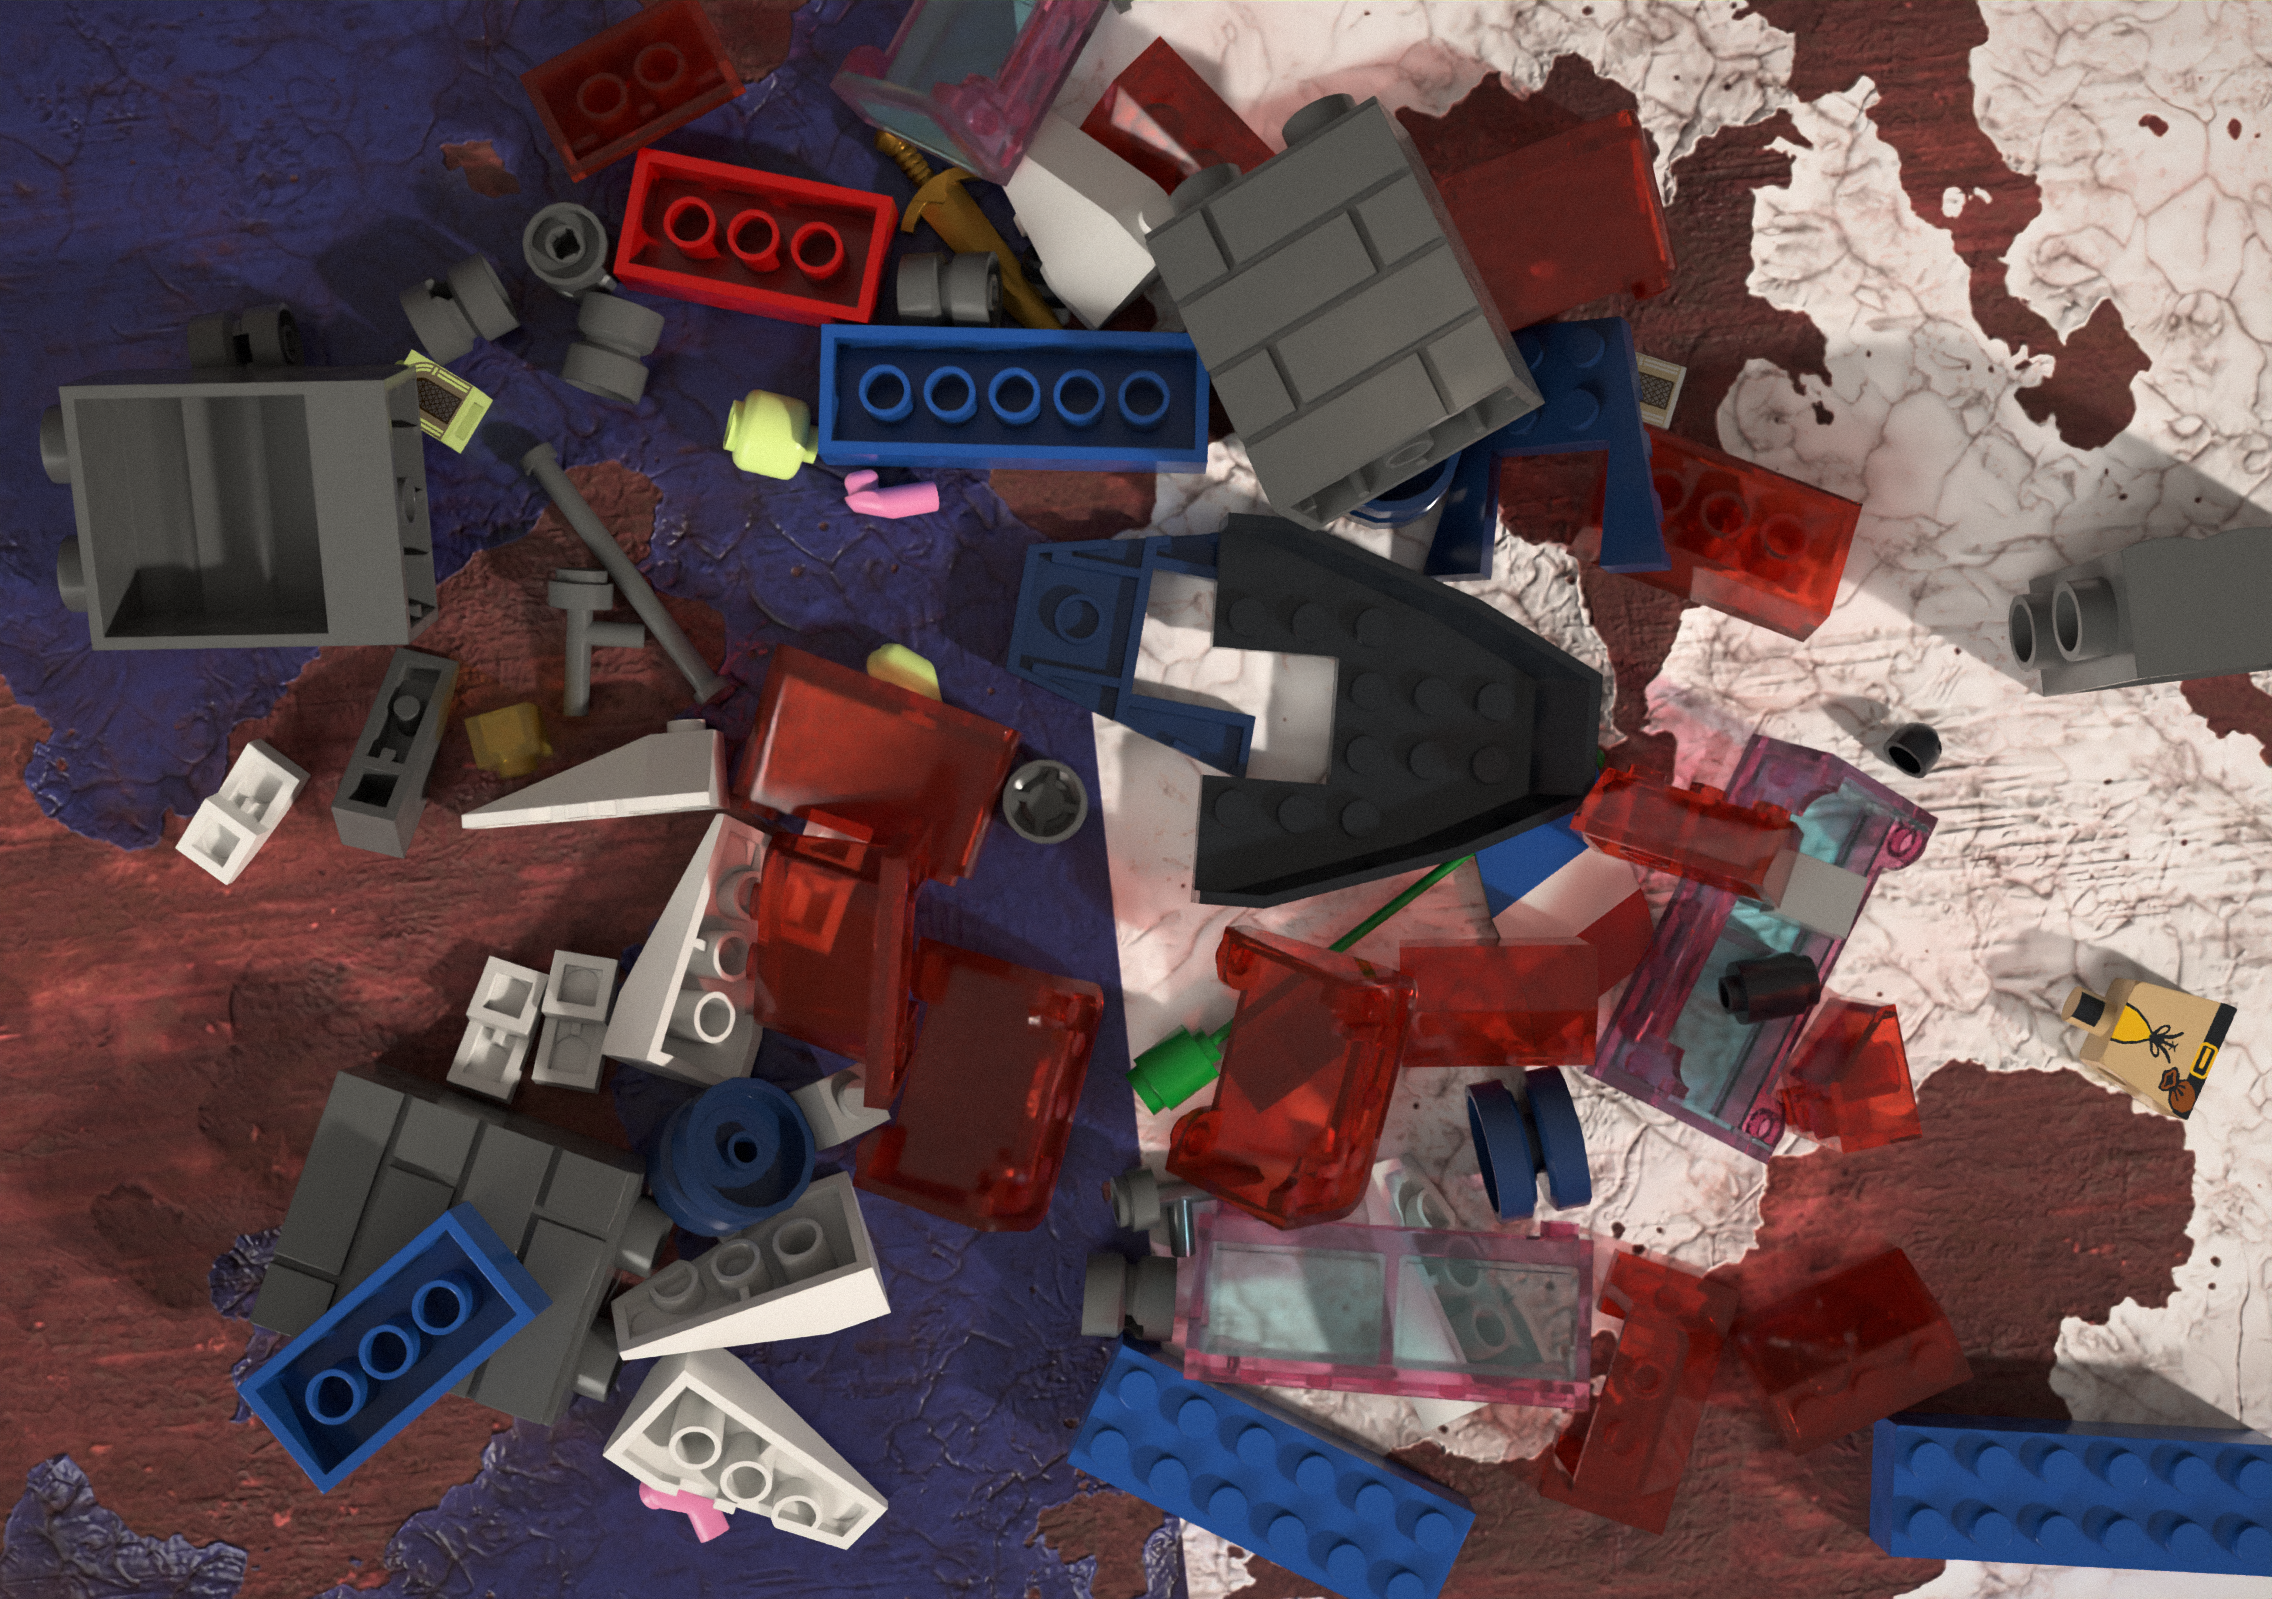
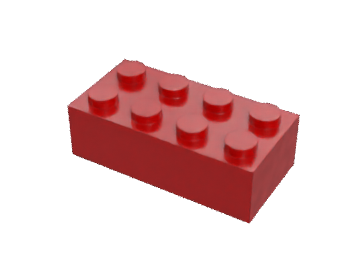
[613,146,900,328]

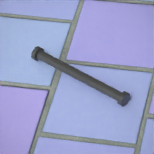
[519,442,732,708]

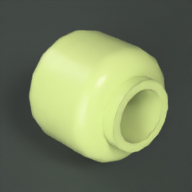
[723,389,819,480]

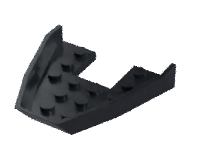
[1190,512,1603,909]

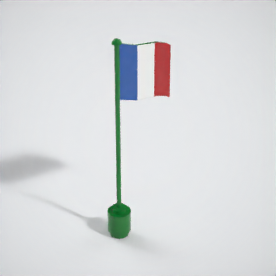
[1124,748,1657,1116]

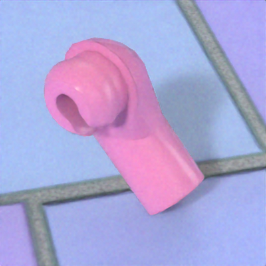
[844,469,939,519]
[639,1481,730,1543]

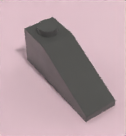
[331,647,460,859]

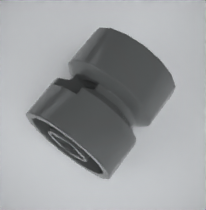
[522,202,620,304]
[399,251,521,367]
[897,251,1004,328]
[558,291,665,405]
[187,302,305,369]
[1003,760,1088,844]
[1081,1251,1177,1342]

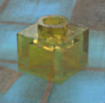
[464,702,554,779]

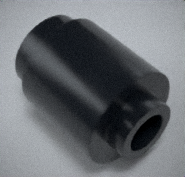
[1718,951,1821,1025]

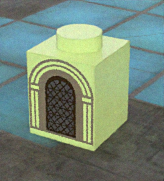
[395,350,493,454]

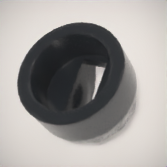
[1883,722,1942,778]

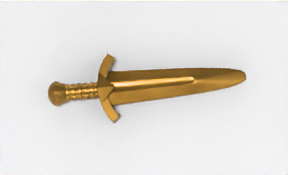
[873,120,1064,330]

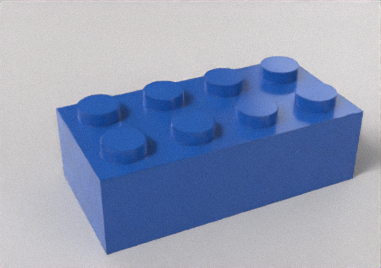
[236,1200,554,1495]

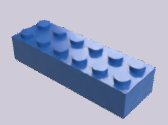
[818,324,1210,474]
[1066,1331,1477,1599]
[1869,1410,2272,1577]

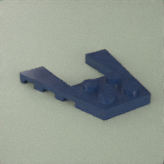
[1423,316,1672,583]
[1004,532,1256,778]

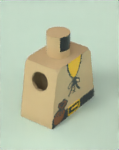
[2061,978,2238,1121]

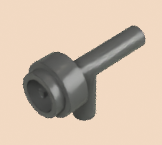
[548,567,645,716]
[1110,1165,1262,1258]

